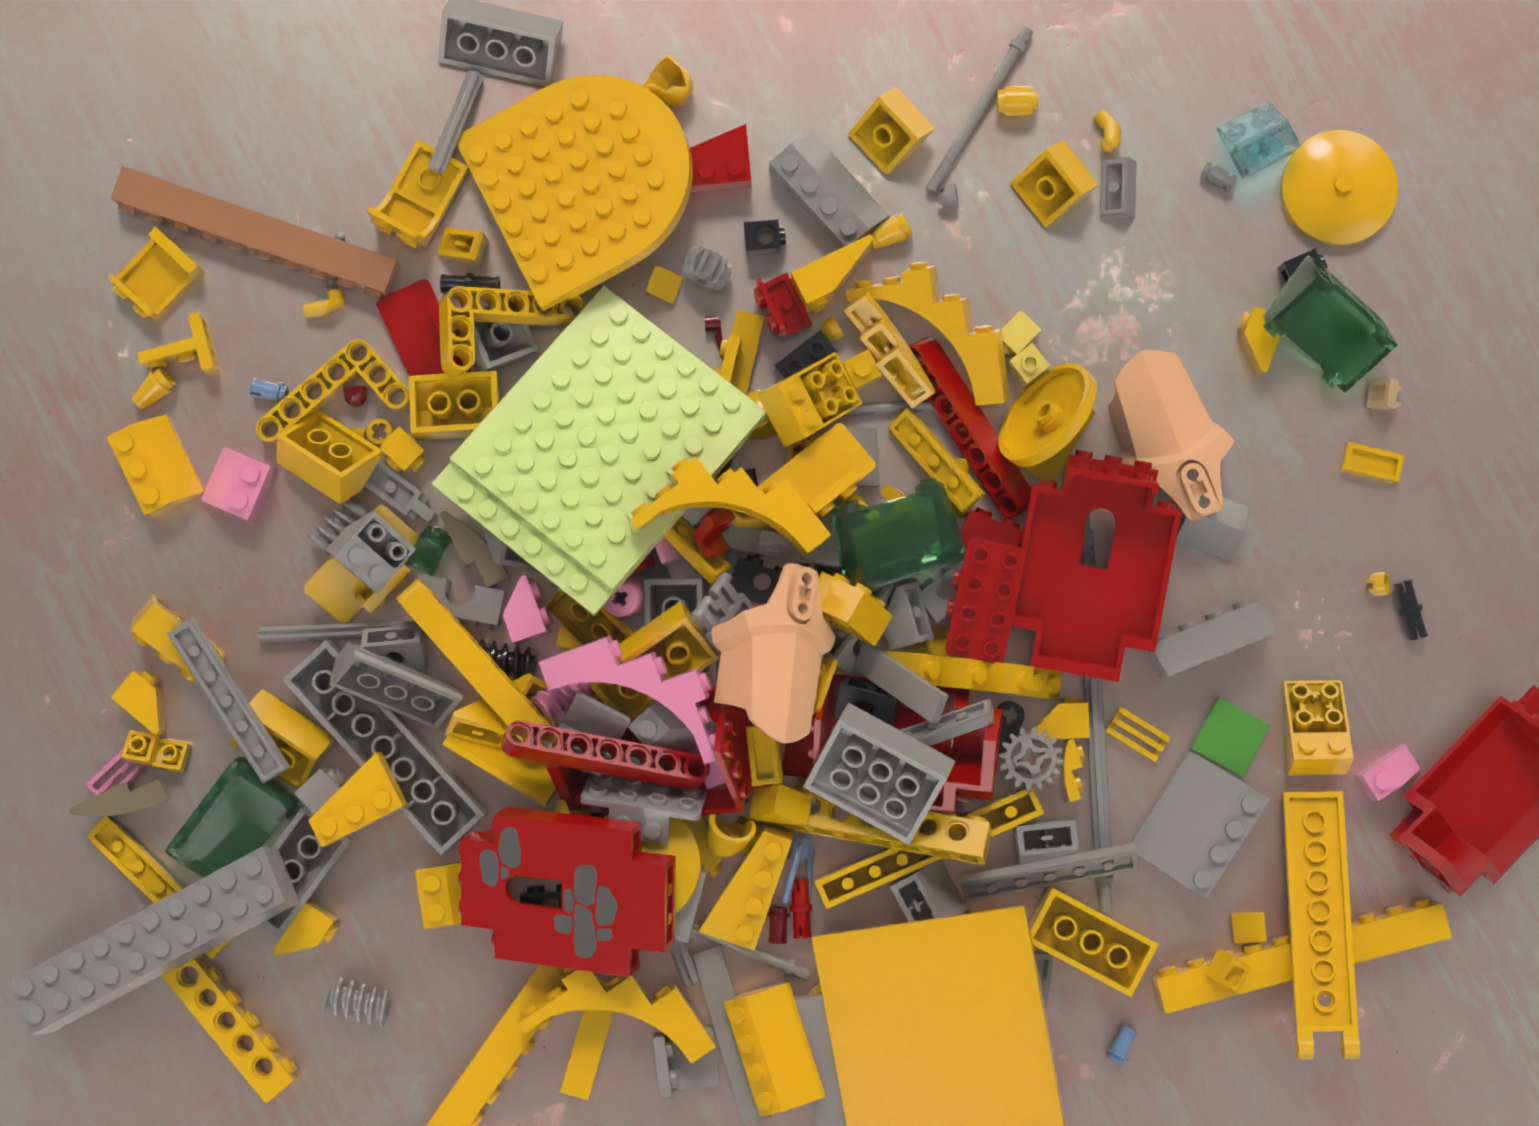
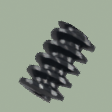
[479,639,539,680]

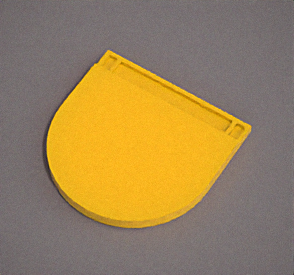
[457,75,693,311]

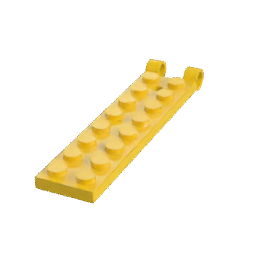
[1282,791,1360,1059]

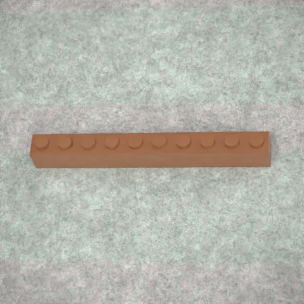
[110,166,400,299]

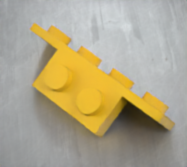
[715,310,764,395]

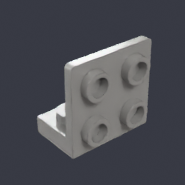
[548,692,631,777]
[652,1026,720,1098]

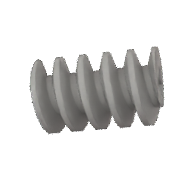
[307,496,370,555]
[324,977,390,1028]

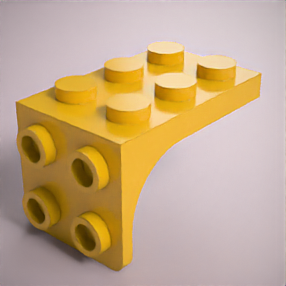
[366,140,470,249]

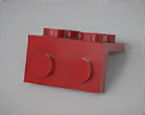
[753,272,812,341]

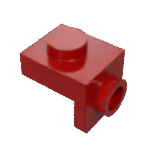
[692,509,736,558]

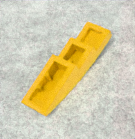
[844,291,935,408]

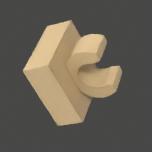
[1366,377,1403,409]

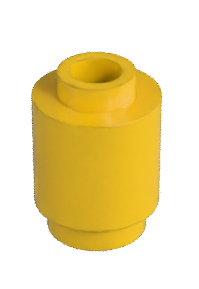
[997,86,1039,116]

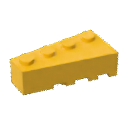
[698,823,794,951]

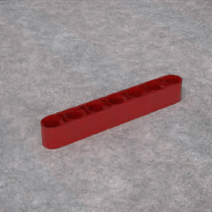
[909,336,1031,518]
[501,721,710,790]

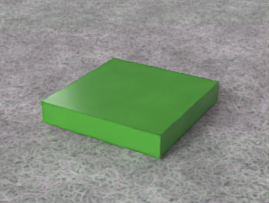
[1189,697,1271,777]

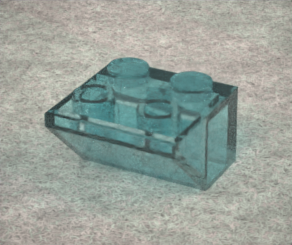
[1216,101,1301,179]

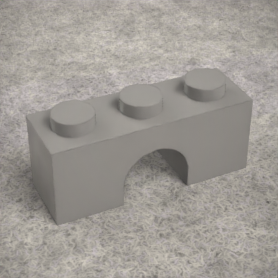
[417,573,508,631]

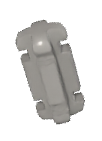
[1201,162,1237,191]

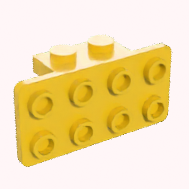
[757,423,876,518]
[303,505,422,624]

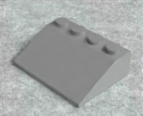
[803,703,955,845]
[1130,750,1270,900]

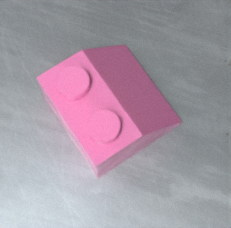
[201,447,278,523]

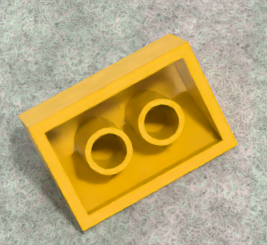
[409,370,501,441]
[277,410,383,504]
[106,414,205,518]
[229,689,335,790]

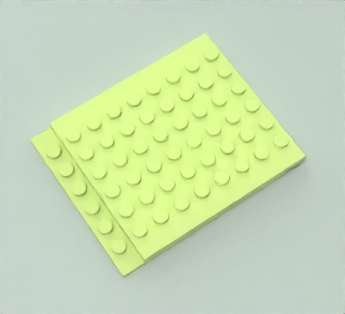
[431,286,767,616]

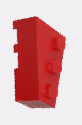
[690,124,752,194]

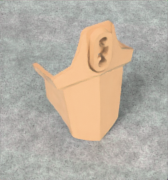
[1108,350,1235,521]
[711,563,836,744]

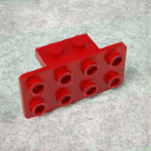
[376,279,472,376]
[945,538,1027,664]

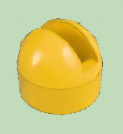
[820,316,844,341]
[1367,572,1390,596]

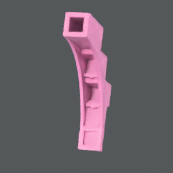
[538,635,716,764]

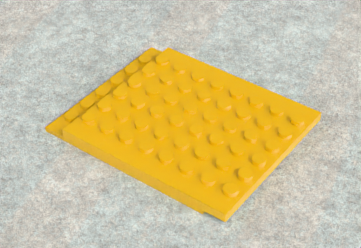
[812,905,1066,1126]

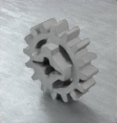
[999,727,1064,793]

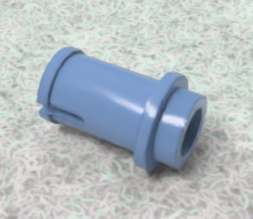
[250,378,289,405]
[1107,1025,1139,1065]

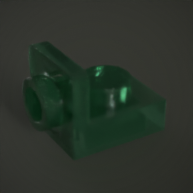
[407,526,452,576]

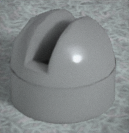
[937,183,958,208]

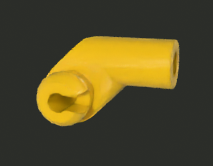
[1093,109,1121,153]
[303,289,345,318]

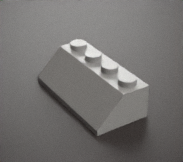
[438,0,563,87]
[769,131,889,248]
[1148,598,1278,678]
[329,642,463,729]
[261,805,352,937]

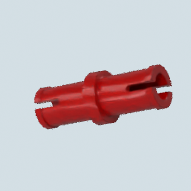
[789,877,813,939]

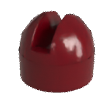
[343,386,367,407]

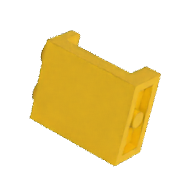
[108,226,204,321]

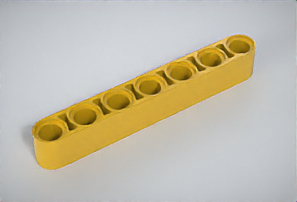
[396,578,551,742]

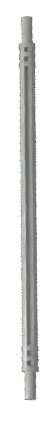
[1081,514,1114,913]

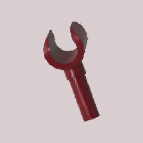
[705,316,723,352]

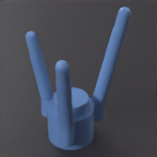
[783,836,815,903]

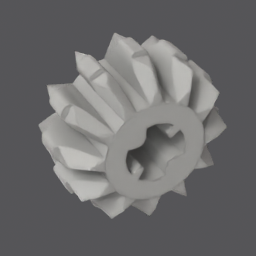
[681,246,732,290]

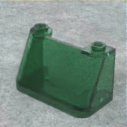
[1263,255,1398,393]
[831,478,966,588]
[165,757,302,878]

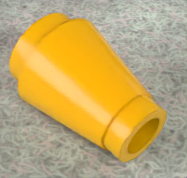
[868,214,913,250]
[131,367,176,410]

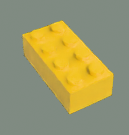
[1028,886,1159,997]

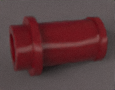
[767,906,790,944]

